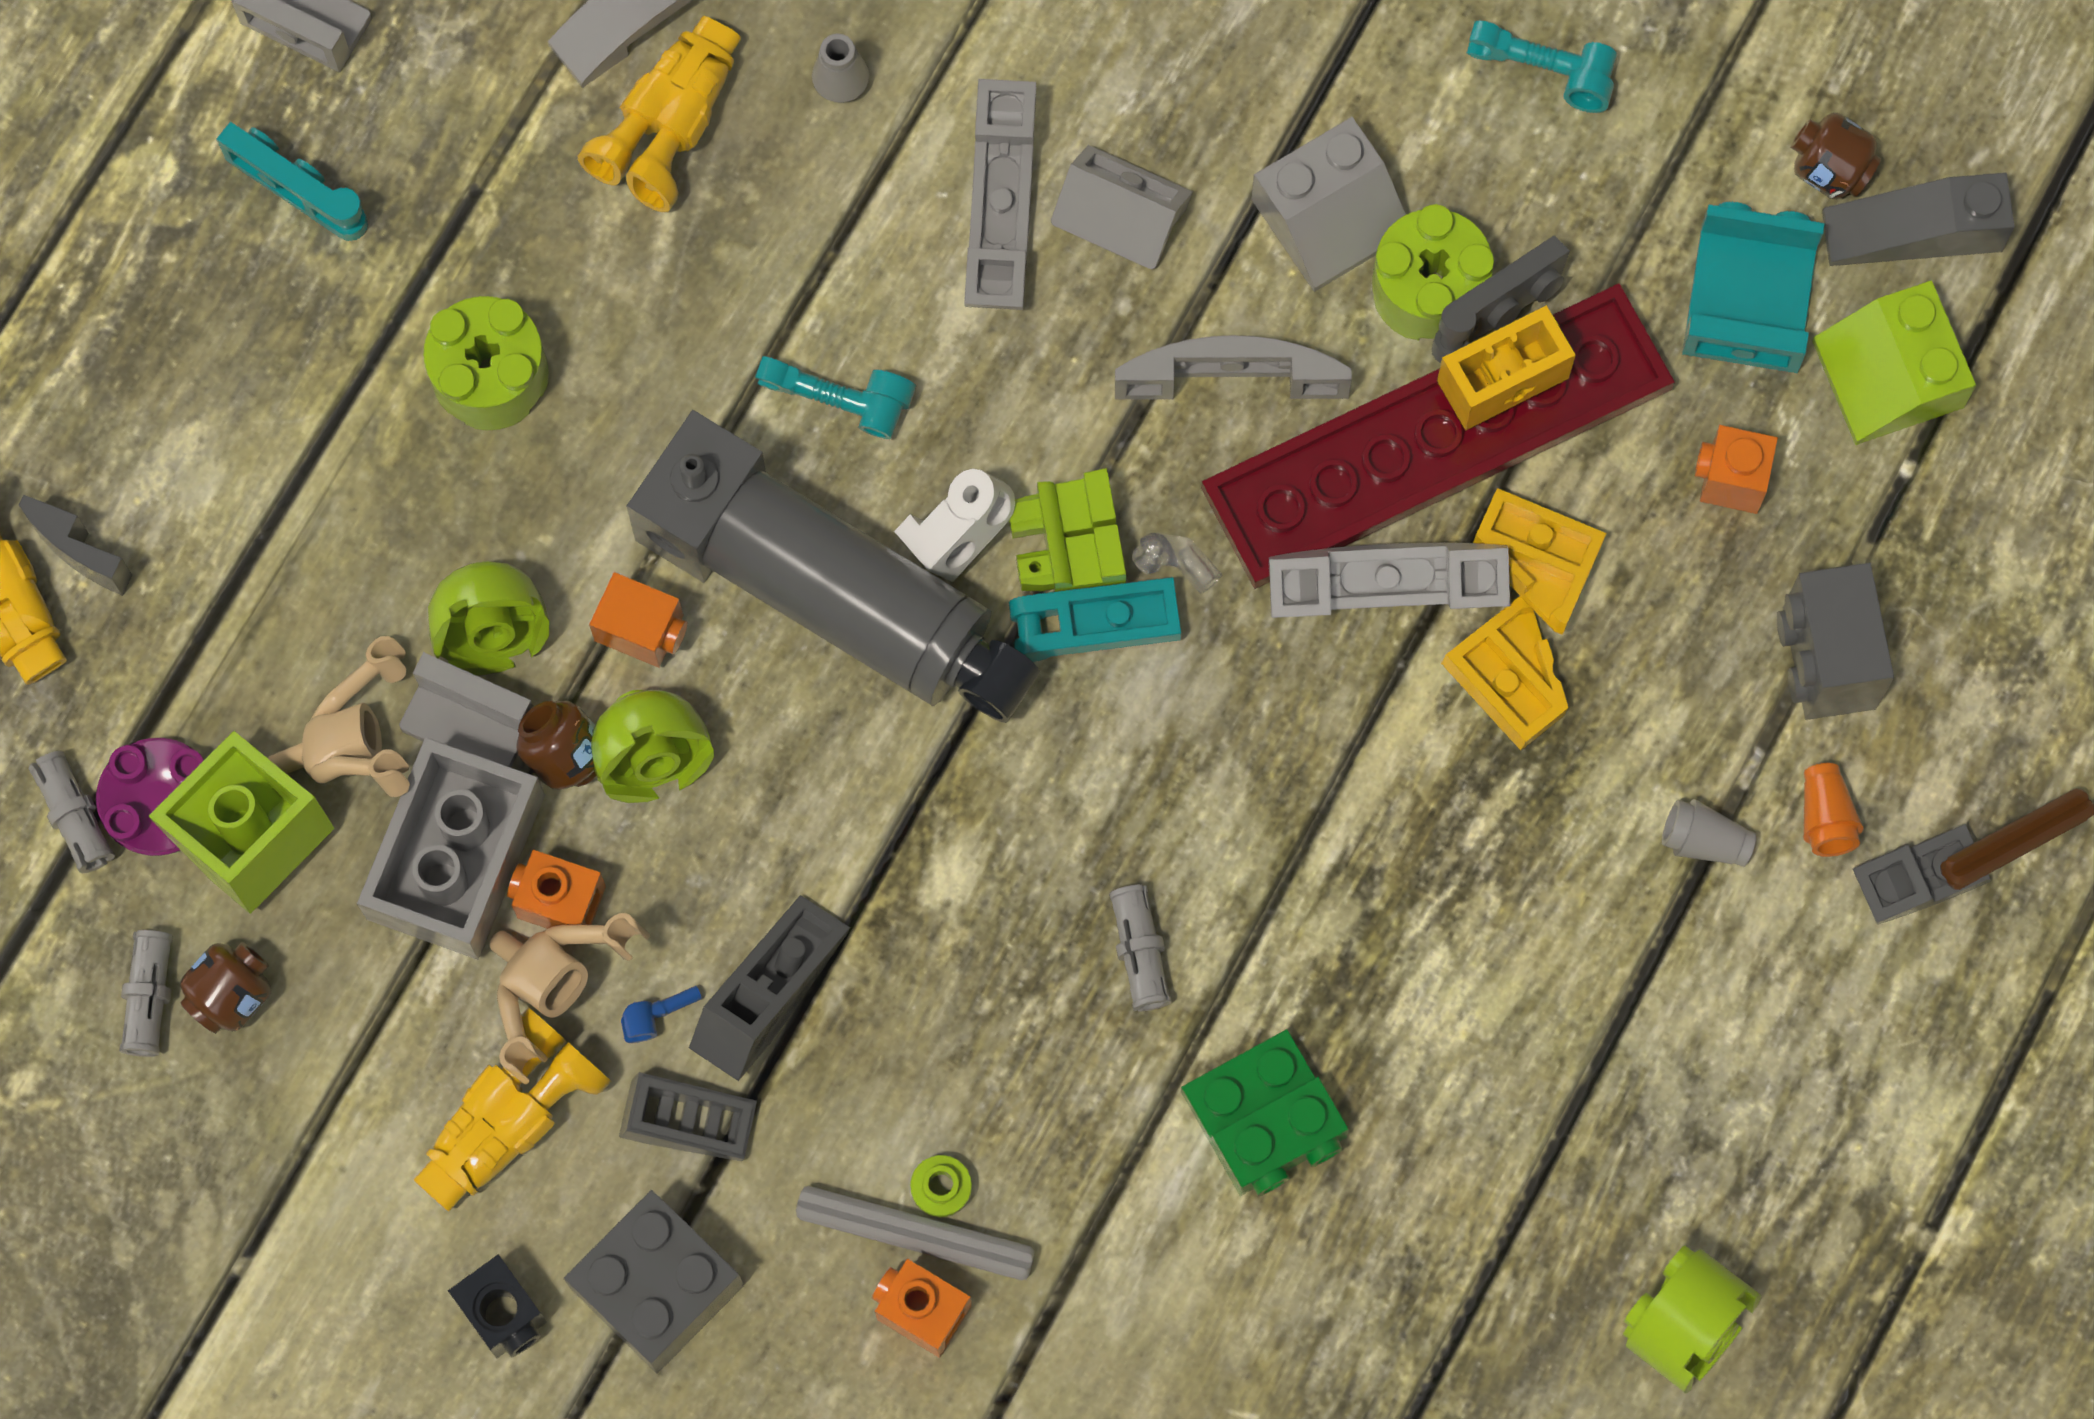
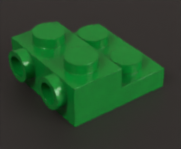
[1181,1029,1349,1197]

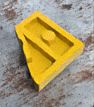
[1473,488,1607,635]
[1441,596,1569,751]

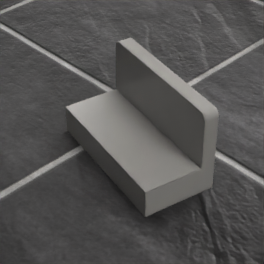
[231,0,371,73]
[1051,145,1193,269]
[399,652,533,768]

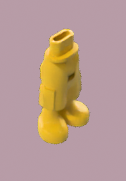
[577,16,741,212]
[0,534,67,685]
[413,1007,611,1212]

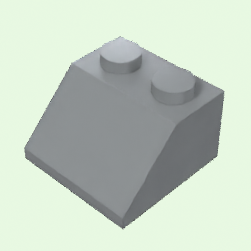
[1252,117,1406,292]

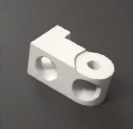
[894,469,1015,582]

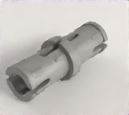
[28,751,115,873]
[1109,884,1171,1012]
[119,930,173,1057]

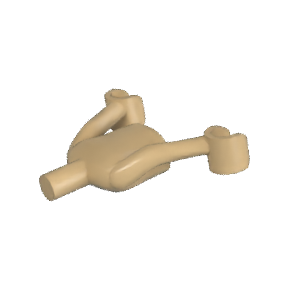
[268,636,410,797]
[490,913,650,1084]

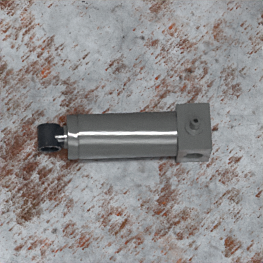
[626,409,1041,723]

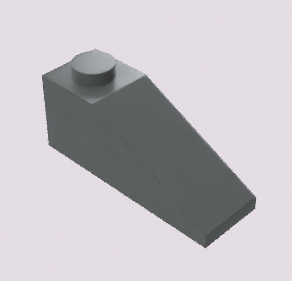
[1822,172,2015,266]
[689,895,850,1081]

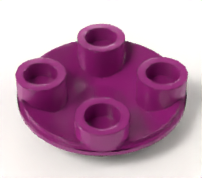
[96,738,204,856]

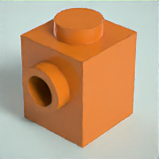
[1694,425,1778,514]
[589,572,688,668]
[507,850,606,929]
[872,1258,972,1358]

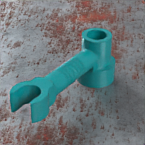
[1466,20,1617,113]
[755,356,917,440]

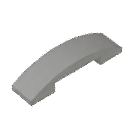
[548,0,692,88]
[964,79,1037,310]
[1115,335,1352,400]
[1269,543,1510,618]

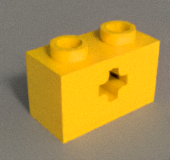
[1437,305,1576,430]

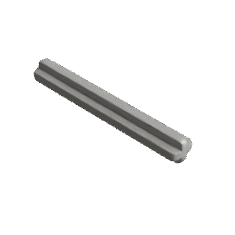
[796,1186,1034,1280]

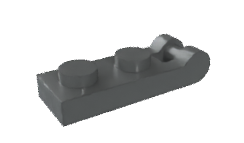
[1431,236,1570,363]

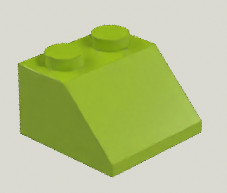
[1812,280,1976,445]
[149,731,335,914]

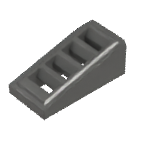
[619,1072,757,1162]

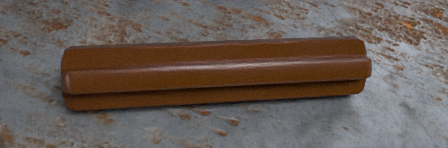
[1940,788,2094,890]

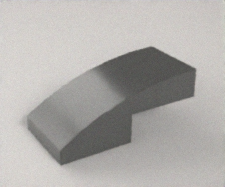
[19,495,132,596]
[1853,824,1991,925]

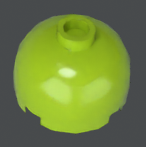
[428,561,550,675]
[591,690,714,803]

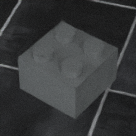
[1777,562,1894,720]
[564,1189,744,1374]

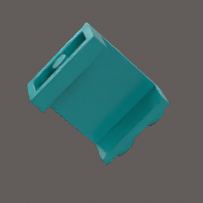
[1682,202,1825,373]

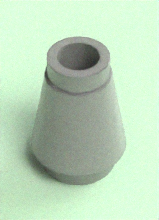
[812,34,869,103]
[1662,799,1756,867]

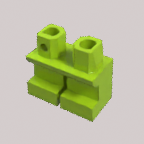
[1009,468,1126,592]

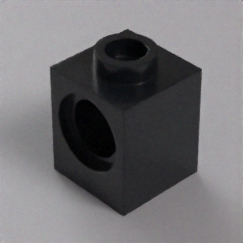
[448,1254,547,1358]

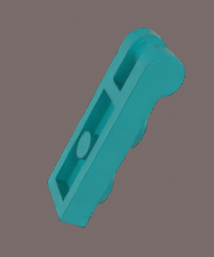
[216,121,368,241]
[1009,577,1181,662]

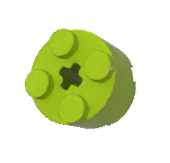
[1372,204,1494,341]
[423,296,549,430]
[1623,1245,1762,1393]

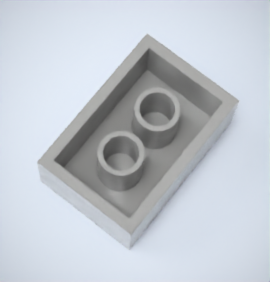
[357,737,545,960]

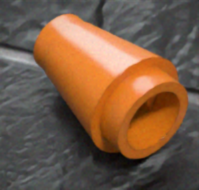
[1803,763,1863,857]

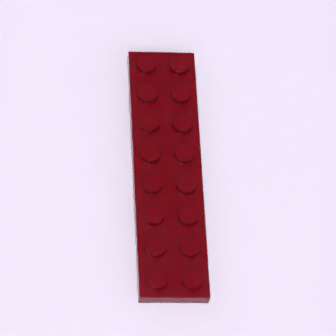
[1201,283,1675,589]

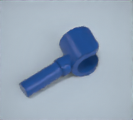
[621,986,702,1043]

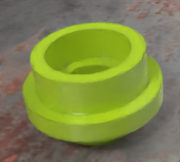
[910,1155,972,1217]

